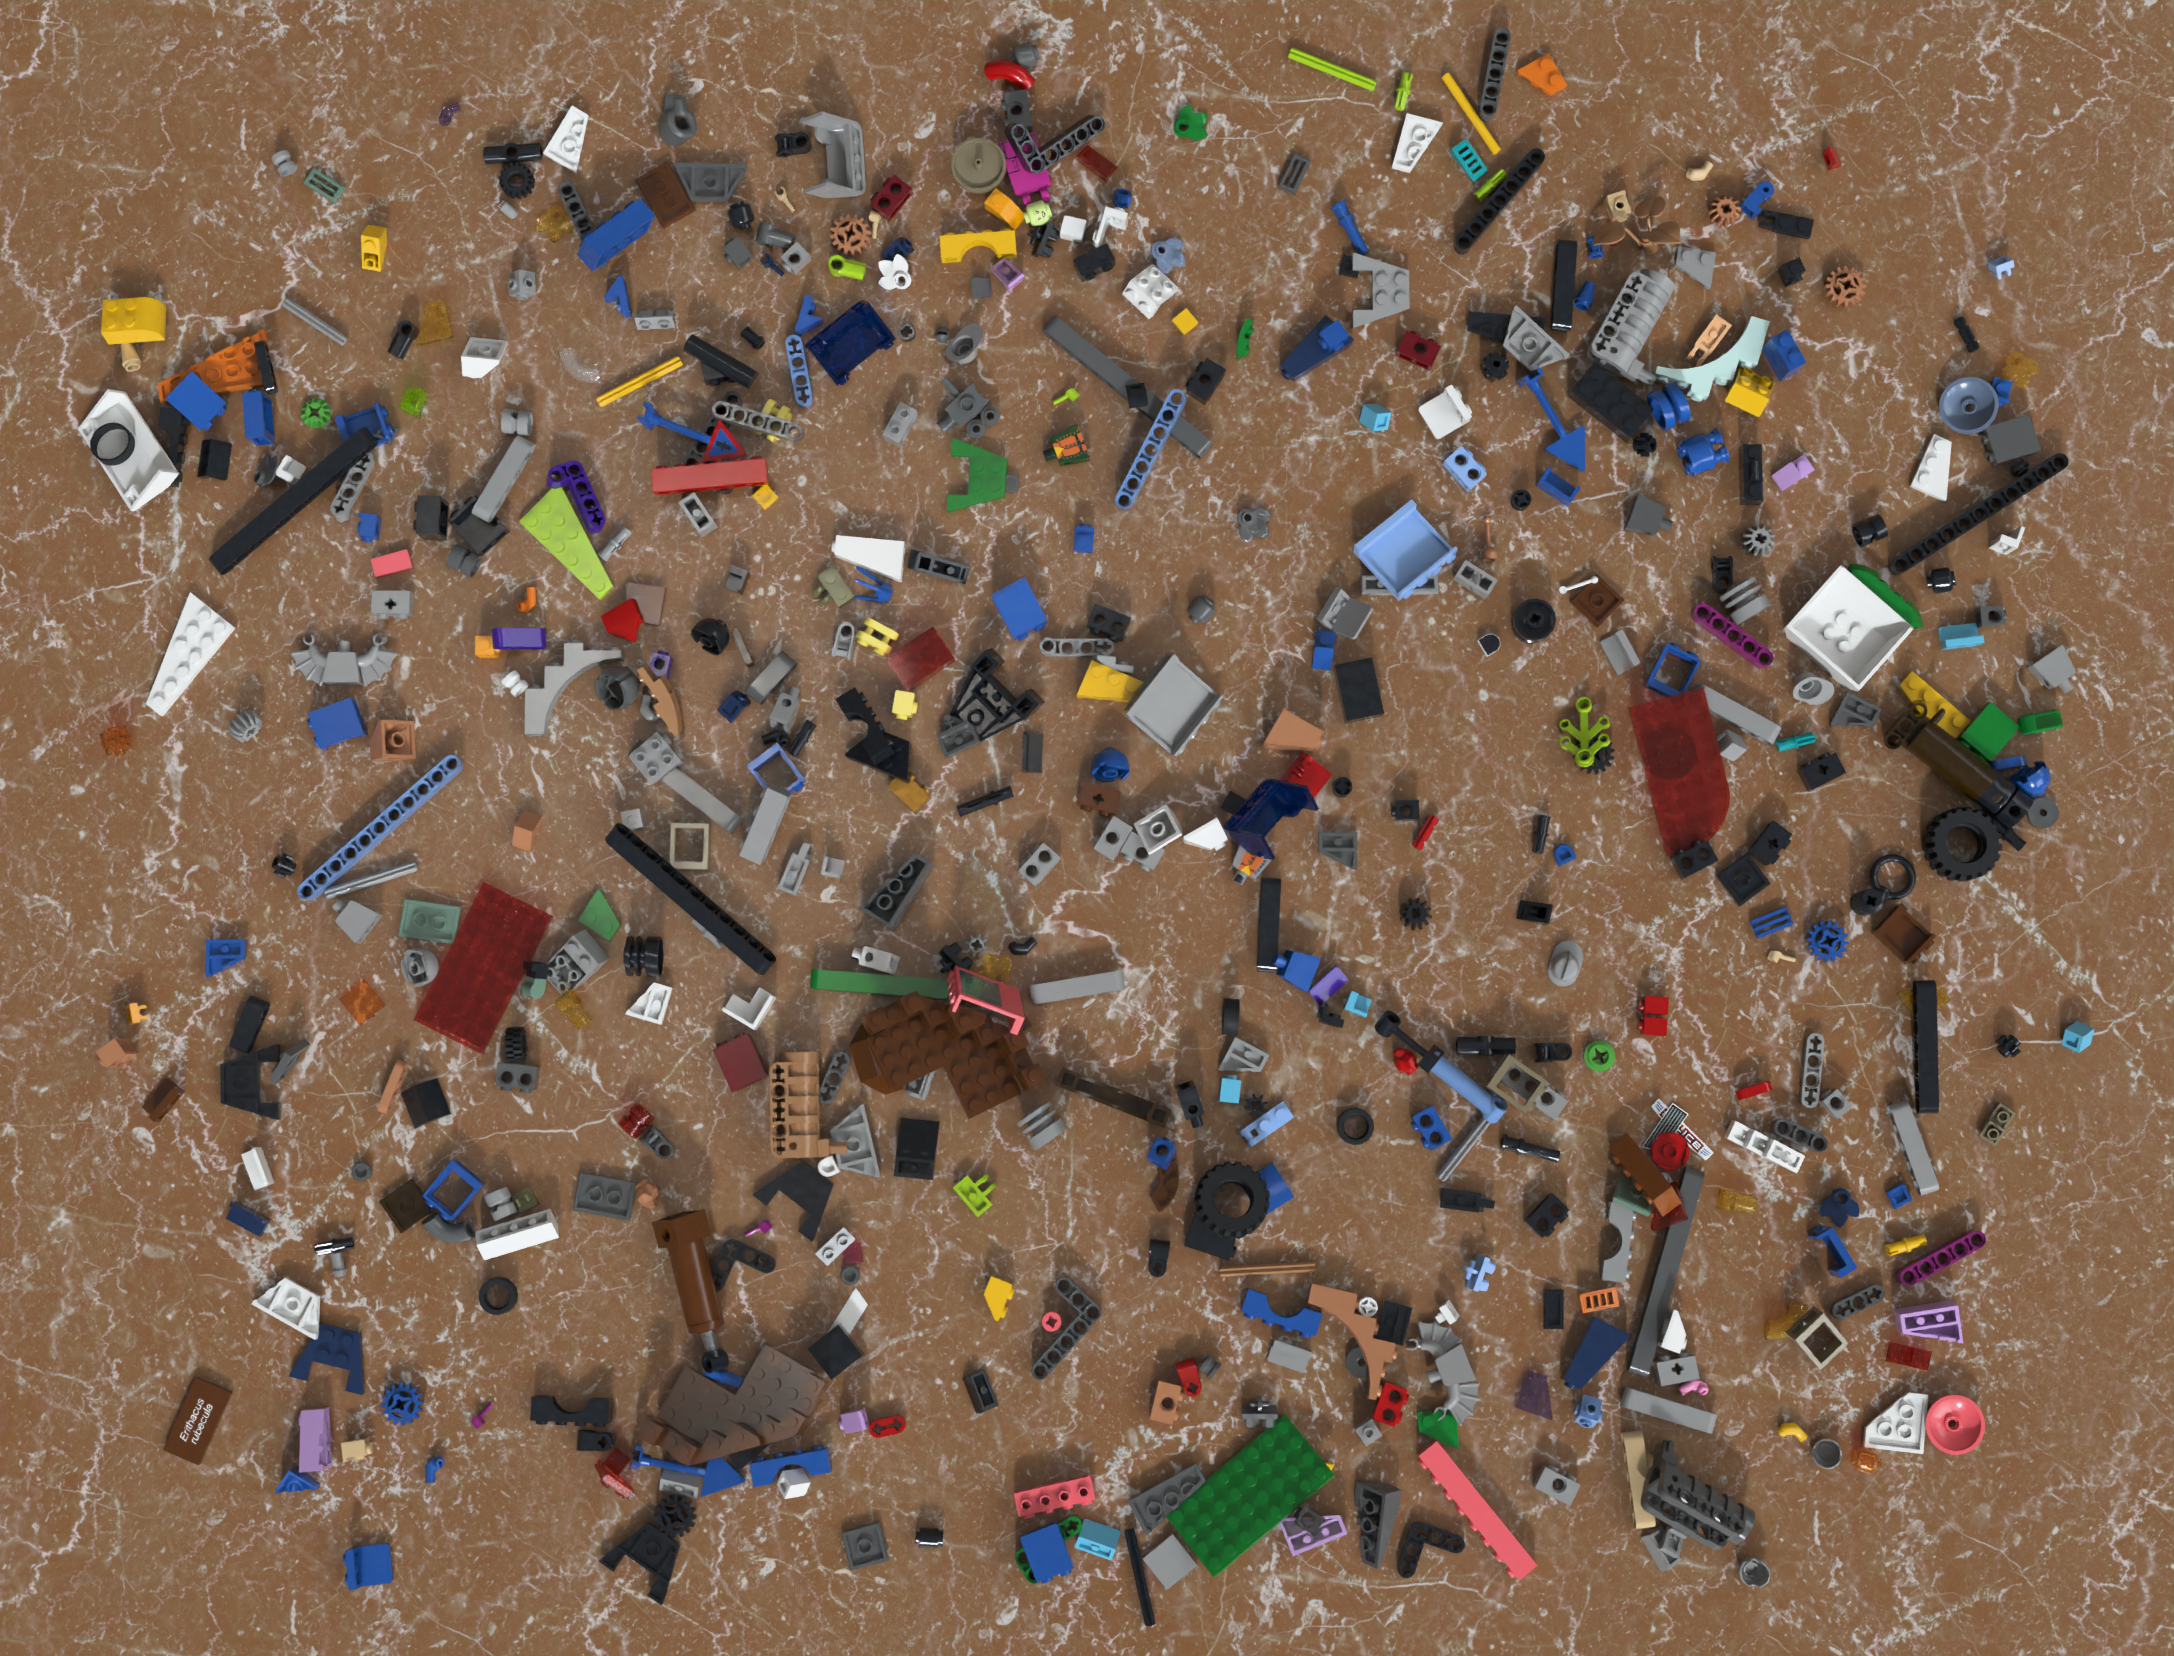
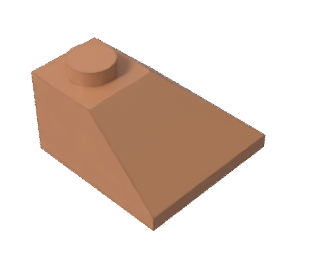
[370,720,416,761]

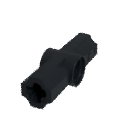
[483,143,543,165]
[1456,1036,1516,1056]

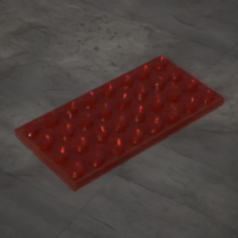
[414,882,553,1054]

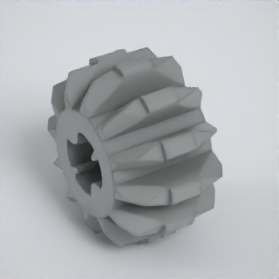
[1742,524,1775,556]
[228,710,263,742]

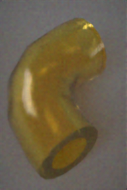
[1764,1302,1808,1340]

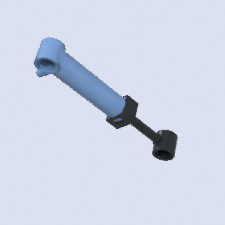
[1374,1010,1508,1123]

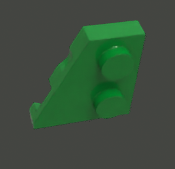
[578,889,621,941]
[1417,1410,1459,1448]

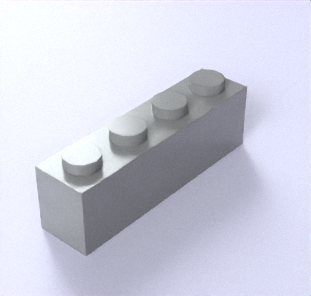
[739,784,793,865]

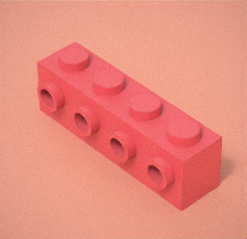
[1014,1474,1096,1519]

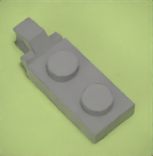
[778,842,812,896]

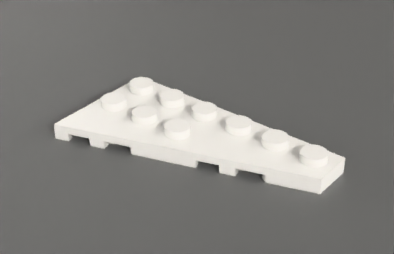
[146,592,235,716]

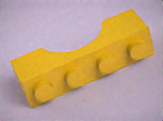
[940,228,1017,263]

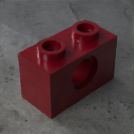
[1396,331,1441,371]

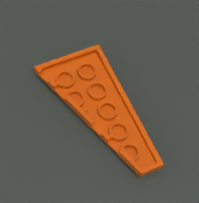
[158,328,269,404]

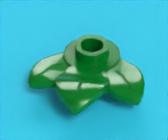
[1174,105,1208,141]

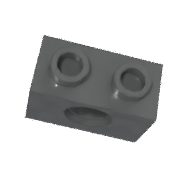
[1001,89,1032,134]

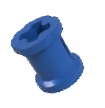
[1586,236,1605,259]

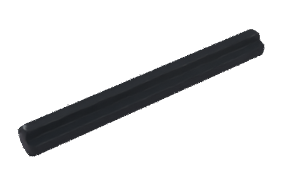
[1124,1528,1155,1626]

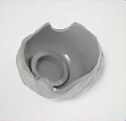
[1812,1438,1842,1469]
[1738,1557,1771,1588]

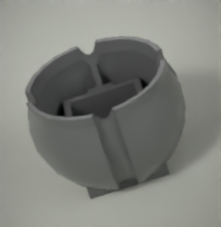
[595,666,642,710]

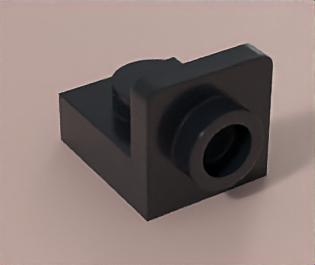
[1317,1003,1344,1028]

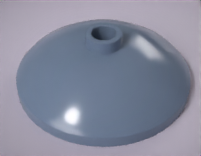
[1939,377,1999,434]

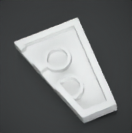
[543,105,589,174]

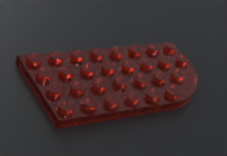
[1628,688,1730,856]

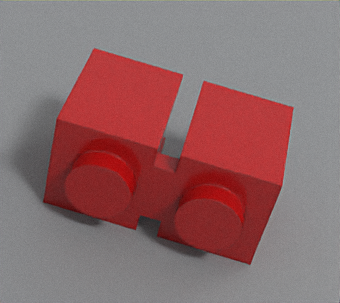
[1637,996,1669,1037]

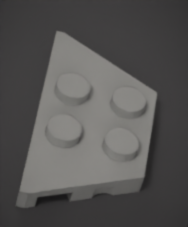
[1502,305,1570,372]
[830,1104,881,1178]

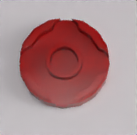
[1650,1132,1690,1171]

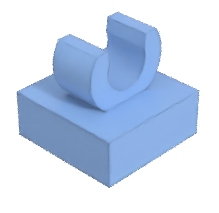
[1987,256,2015,280]

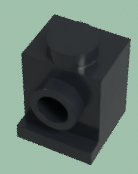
[1778,257,1806,288]

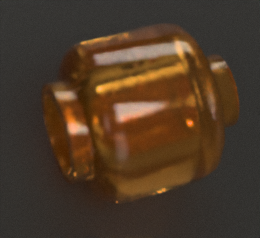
[1850,1446,1882,1475]

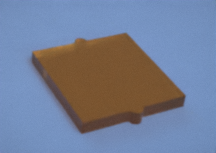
[340,979,386,1025]

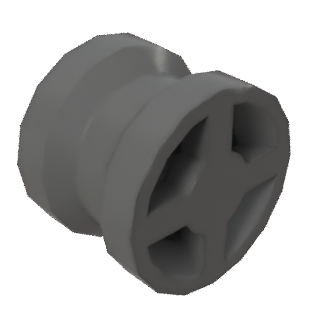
[1198,1355,1221,1379]

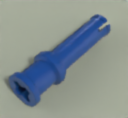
[1330,200,1369,255]

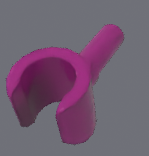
[745,1220,773,1237]
[472,1403,493,1428]

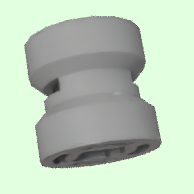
[271,150,297,177]

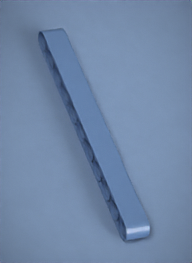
[297,755,464,901]

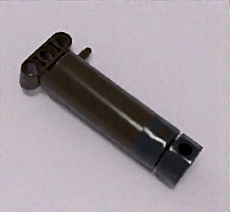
[1884,700,2034,829]

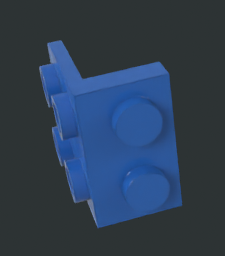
[343,1543,393,1590]

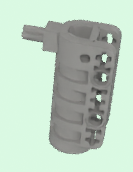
[1586,269,1675,386]

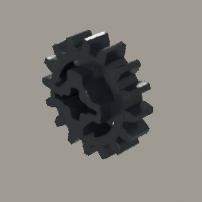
[1572,733,1615,775]
[654,1494,697,1538]

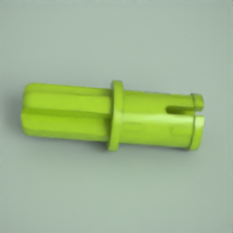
[1394,72,1413,111]
[1473,169,1507,202]

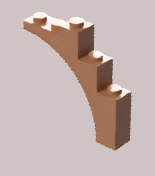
[1306,1284,1398,1400]

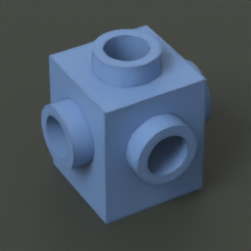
[1573,1394,1603,1428]

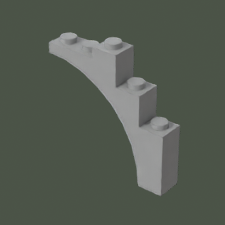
[525,640,624,737]

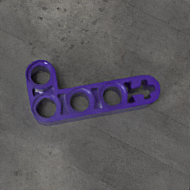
[546,460,606,534]

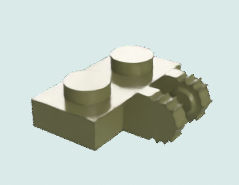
[811,565,855,608]

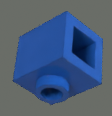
[1318,320,1349,352]

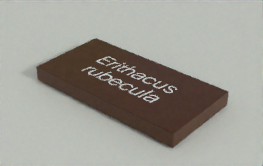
[163,1377,233,1465]

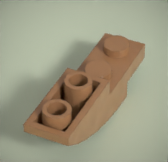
[636,662,682,737]

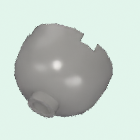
[401,947,439,987]

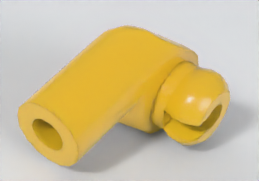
[1778,1422,1808,1442]

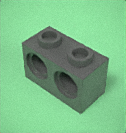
[495,1062,540,1093]

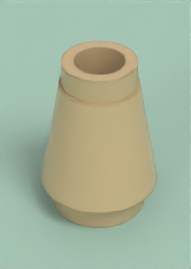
[121,343,141,372]

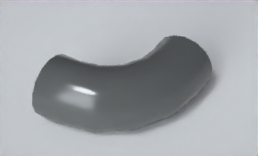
[421,1212,475,1243]

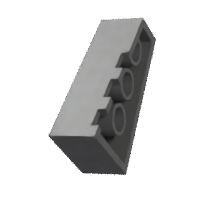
[858,853,935,931]

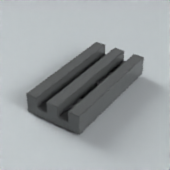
[1278,153,1311,196]

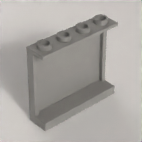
[1121,652,1223,756]

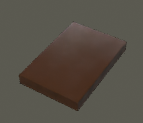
[635,161,696,229]

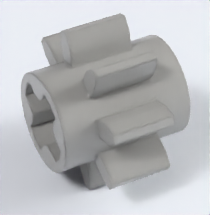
[965,934,989,958]

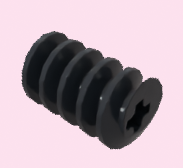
[1850,889,1884,915]

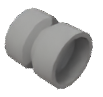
[501,408,533,436]
[484,1187,518,1222]

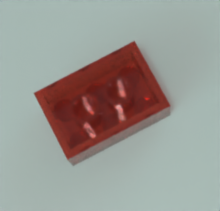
[885,627,955,692]

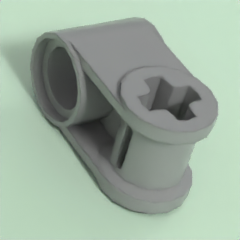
[831,622,856,660]

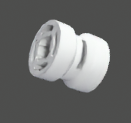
[502,670,529,697]

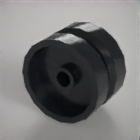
[1510,598,1556,644]

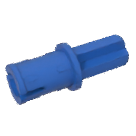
[704,1369,744,1388]

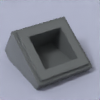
[971,277,991,299]

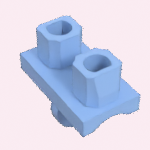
[1461,1254,1496,1292]

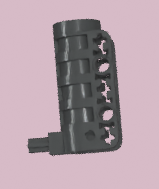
[1641,1440,1755,1550]

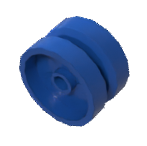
[1647,382,1691,431]

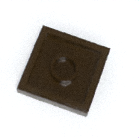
[379,1179,434,1233]

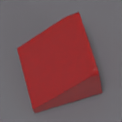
[1822,147,1842,170]

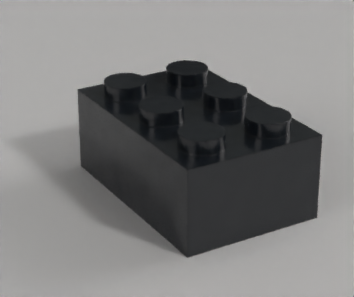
[1333,657,1384,724]

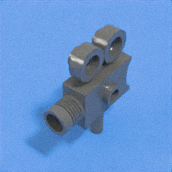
[937,377,1000,438]

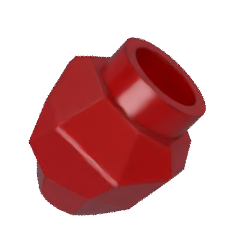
[1393,1048,1419,1075]

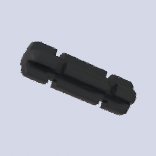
[1954,316,1980,352]

